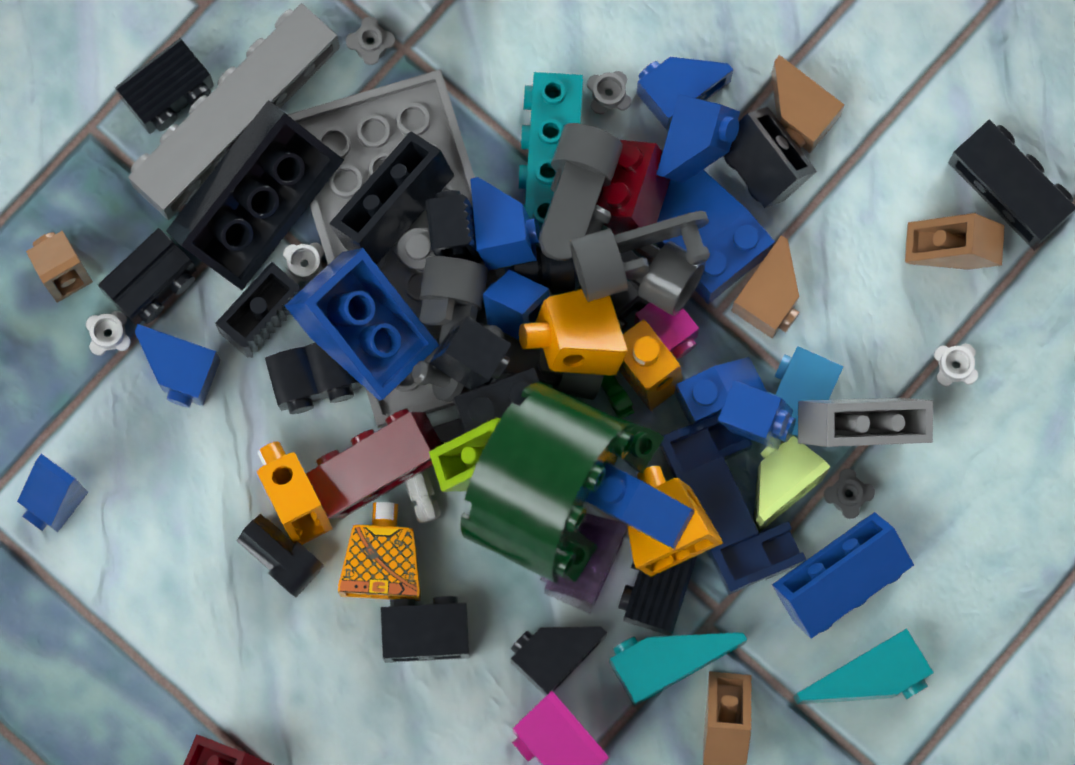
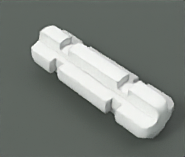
[405,470,441,523]

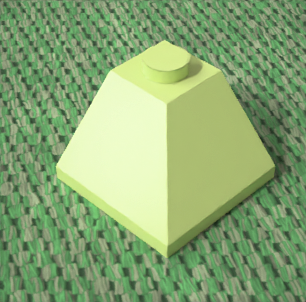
[753,435,830,533]

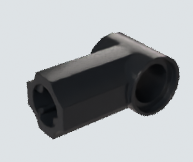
[236,513,324,598]

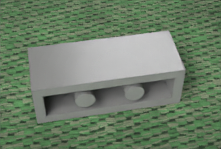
[798,398,933,447]

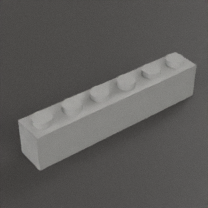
[128,3,340,220]

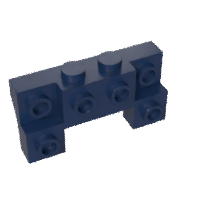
[660,413,807,595]

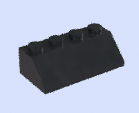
[166,100,344,291]

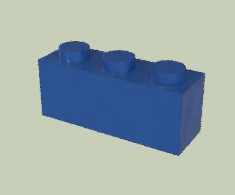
[772,512,914,639]

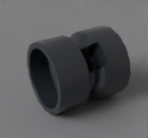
[513,244,575,294]

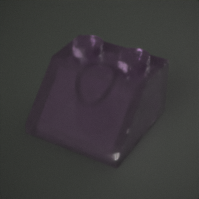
[540,513,627,614]

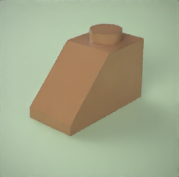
[771,55,845,153]
[905,213,1005,270]
[26,231,93,303]
[731,235,800,339]
[703,671,751,765]

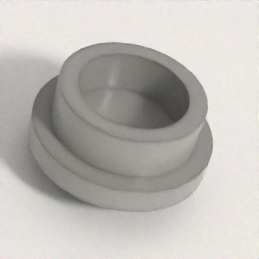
[397,228,435,270]

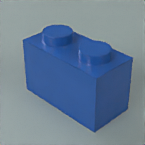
[718,380,796,450]

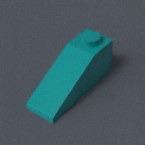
[793,628,934,705]
[609,632,747,707]

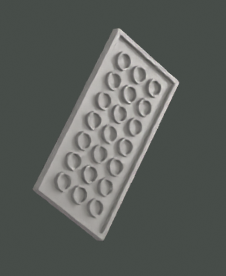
[288,69,512,429]

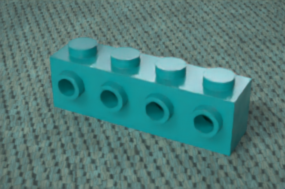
[518,72,583,232]

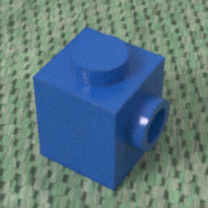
[483,269,550,340]

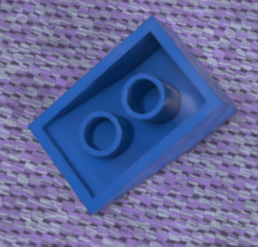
[656,170,775,304]
[284,248,439,400]

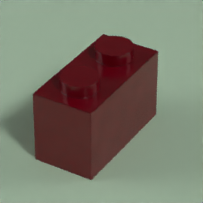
[598,140,671,235]

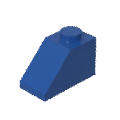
[636,57,733,130]
[656,94,740,183]
[470,177,540,271]
[135,324,221,408]
[674,357,767,425]
[17,454,88,532]
[586,463,695,549]

